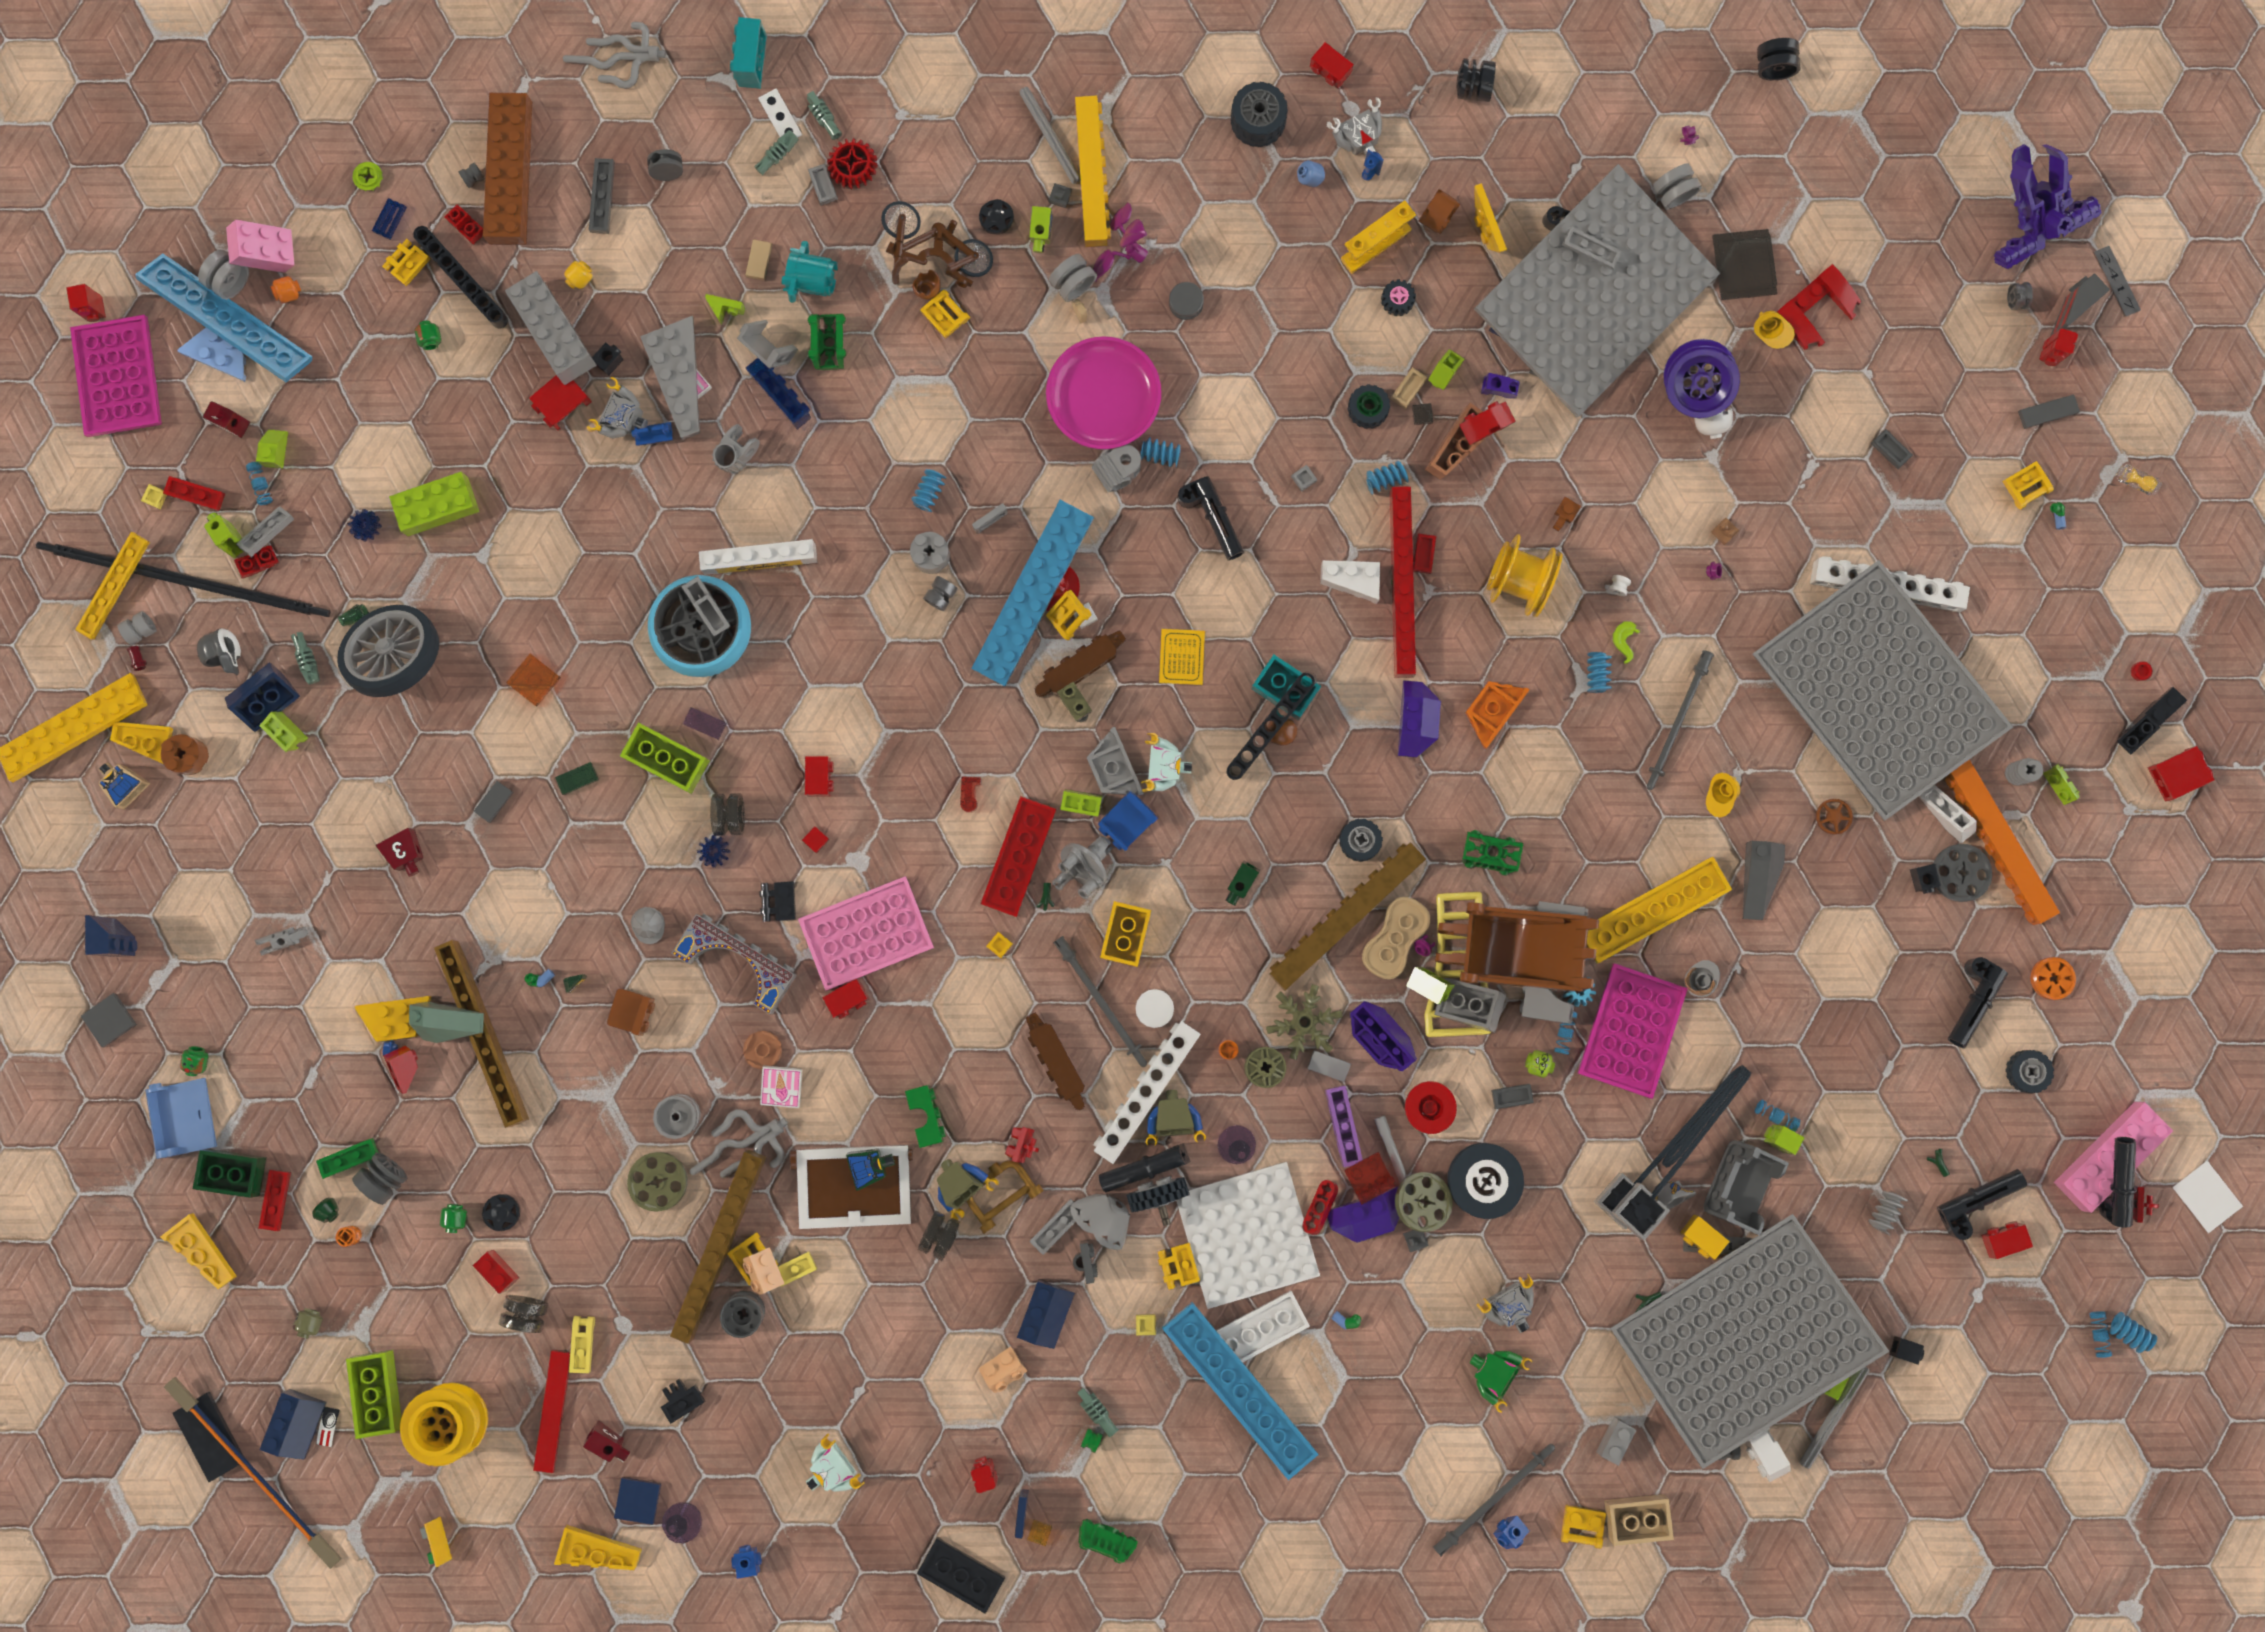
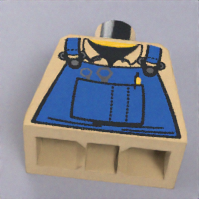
[99,763,150,810]

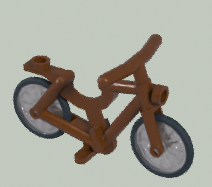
[881,201,993,288]

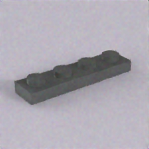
[589,158,615,234]

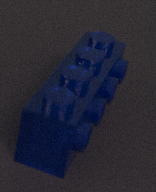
[746,358,811,430]

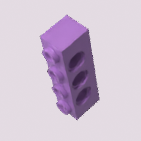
[1325,1085,1363,1167]

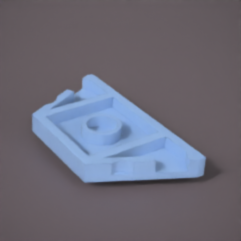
[178,328,246,382]

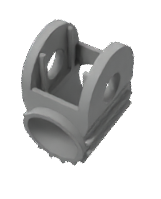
[712,424,760,474]
[1092,445,1141,492]

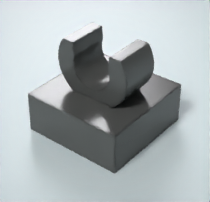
[1049,183,1072,208]
[1403,1230,1429,1253]

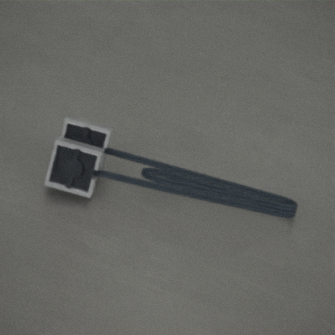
[1594,1065,1751,1240]

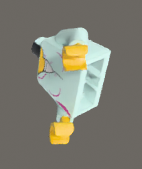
[1141,733,1192,792]
[806,1434,865,1492]

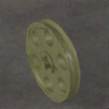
[627,1152,687,1212]
[1395,1172,1452,1232]

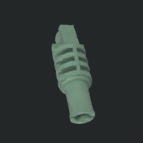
[807,91,842,140]
[754,130,799,176]
[291,632,320,685]
[1077,1388,1119,1438]

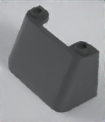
[1704,1140,1789,1236]

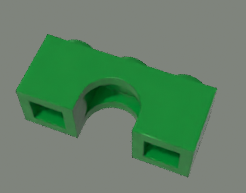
[905,1085,946,1148]

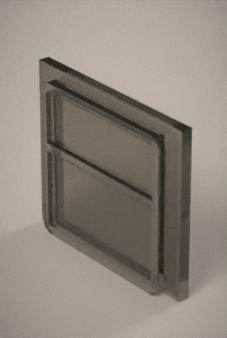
[1712,229,1777,300]

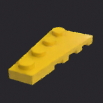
[160,1213,237,1289]
[554,1525,642,1570]

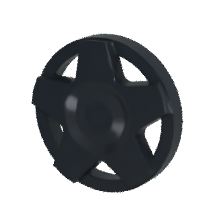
[979,199,1014,235]
[482,1194,520,1231]

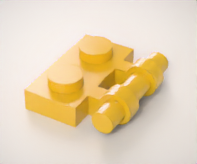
[382,238,431,287]
[1157,1243,1200,1290]

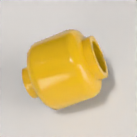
[564,260,592,289]

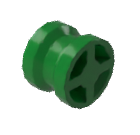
[1080,1428,1103,1453]

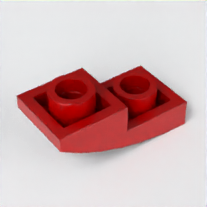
[444,204,483,245]
[234,545,279,579]

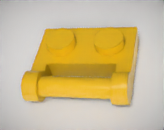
[920,289,970,339]
[2002,461,2054,510]
[1046,590,1092,640]
[727,1233,779,1286]
[1561,1505,1606,1549]

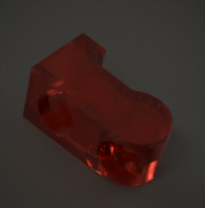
[960,776,982,813]

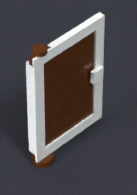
[790,1145,913,1229]

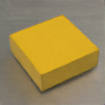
[986,932,1013,958]

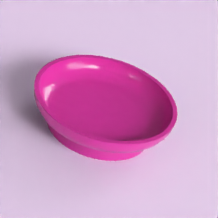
[1046,336,1161,450]

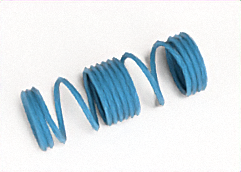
[246,462,273,505]
[1554,1012,1578,1055]
[1755,1100,1801,1132]
[2089,1311,2112,1358]

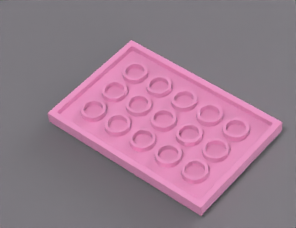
[798,876,934,991]

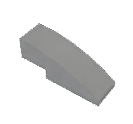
[682,576,730,636]

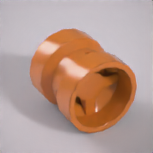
[1219,1040,1238,1060]
[335,1226,362,1247]

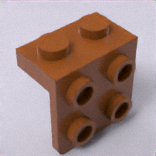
[607,989,655,1036]

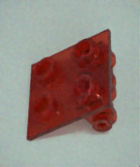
[1344,1152,1396,1205]

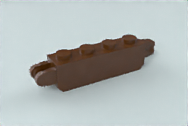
[1034,630,1126,698]
[1026,1012,1085,1111]

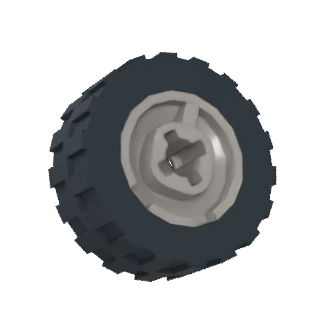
[1339,819,1383,862]
[2005,1050,2054,1093]

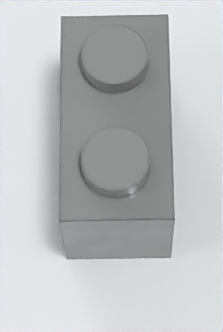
[1596,1417,1636,1466]

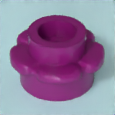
[1706,561,1722,580]

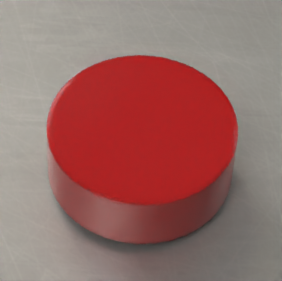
[2131,661,2153,681]

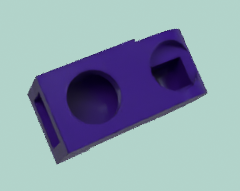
[1481,373,1520,399]

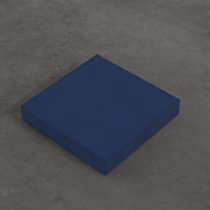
[614,1477,661,1525]
[1015,1489,1029,1539]

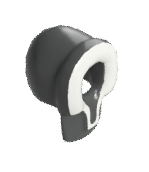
[197,628,241,676]

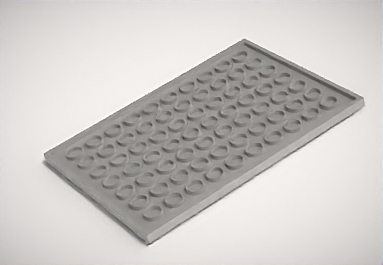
[1474,164,1720,417]
[1752,560,2013,821]
[1610,1214,1890,1469]

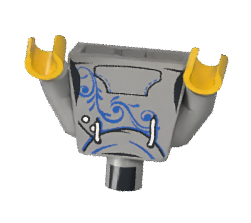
[586,377,648,439]
[1476,1274,1534,1333]

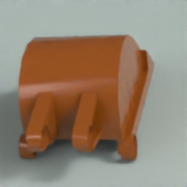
[1435,902,1599,991]

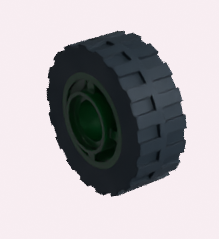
[1347,384,1390,429]

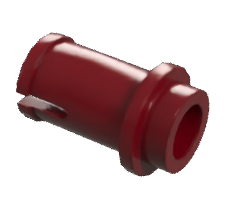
[127,645,147,671]

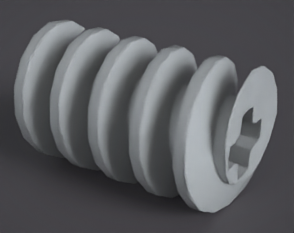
[2005,758,2043,786]
[1868,1191,1908,1236]

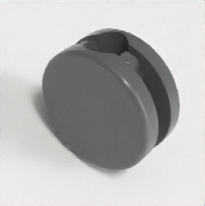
[647,149,683,181]
[1169,282,1204,320]

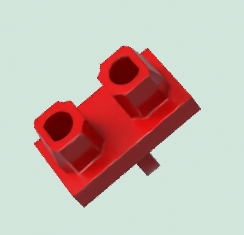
[1005,1127,1039,1163]
[2133,1186,2159,1223]

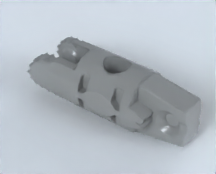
[255,927,308,956]

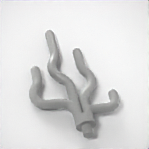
[563,22,666,89]
[690,1109,788,1178]

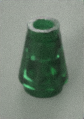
[338,604,369,626]

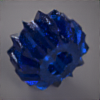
[347,509,382,542]
[697,835,731,868]

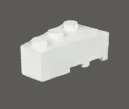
[1320,560,1380,604]
[1745,1428,1791,1482]

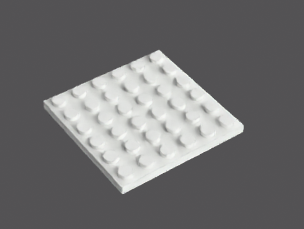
[1176,1162,1320,1309]

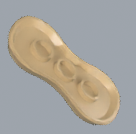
[1362,897,1430,979]

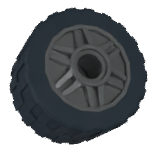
[1230,81,1288,147]

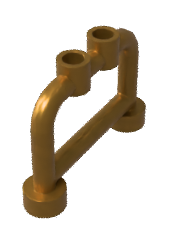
[966,1160,1044,1234]

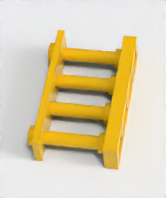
[1340,200,1416,274]

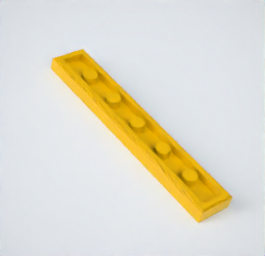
[75,532,150,640]

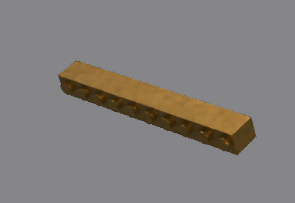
[1269,842,1426,991]
[434,940,529,1128]
[670,1150,766,1344]

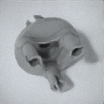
[1052,836,1113,899]

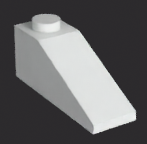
[1919,785,1977,843]

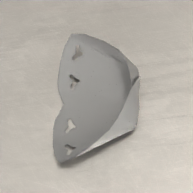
[1070,1194,1130,1250]

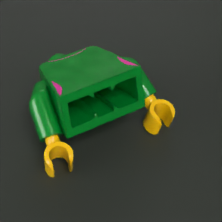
[1470,1351,1532,1413]

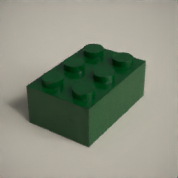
[192,1149,267,1198]

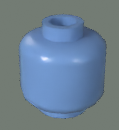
[1297,160,1325,187]

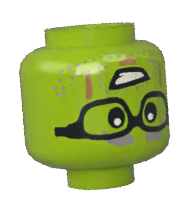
[1525,1050,1555,1078]

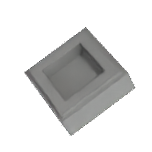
[1291,465,1317,492]

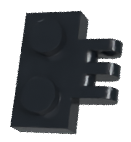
[661,1378,706,1424]

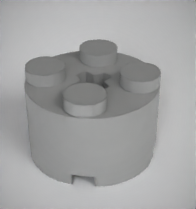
[910,532,950,574]

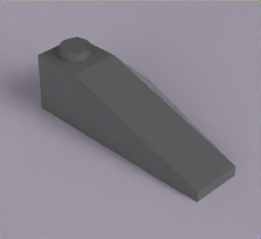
[1742,840,1785,920]

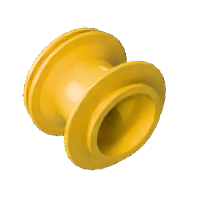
[1487,534,1563,617]
[400,1383,488,1466]

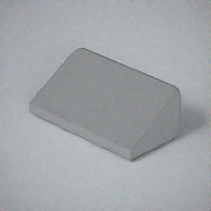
[1307,1050,1351,1082]

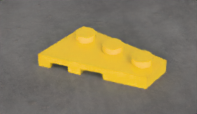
[110,722,173,764]

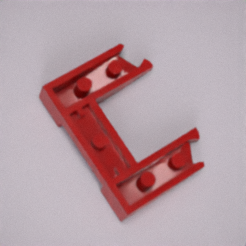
[1777,264,1861,350]

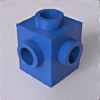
[1493,1515,1530,1549]
[731,1545,762,1579]

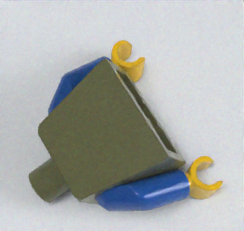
[1145,1090,1206,1146]
[937,1159,999,1222]

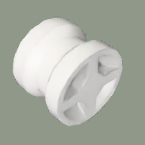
[1608,575,1631,596]

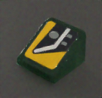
[563,974,587,993]

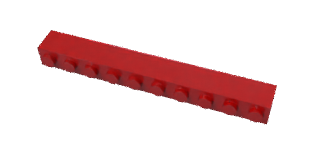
[1389,486,1416,678]

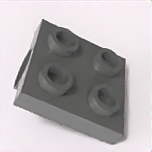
[1073,1240,1098,1284]

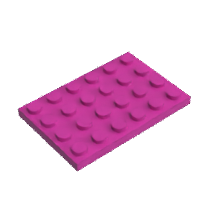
[70,315,162,437]
[1577,963,1688,1099]

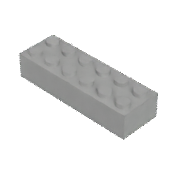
[505,271,597,385]

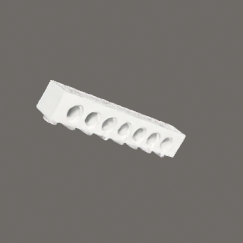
[1810,556,1970,613]
[1093,1021,1201,1164]

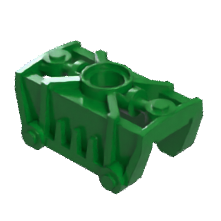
[808,314,846,370]
[1462,830,1524,876]
[1078,1519,1138,1564]

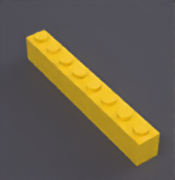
[1075,96,1111,247]

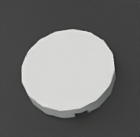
[1136,989,1174,1028]

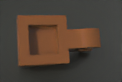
[1552,497,1581,532]

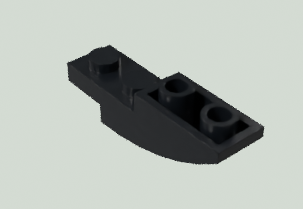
[2116,687,2187,755]

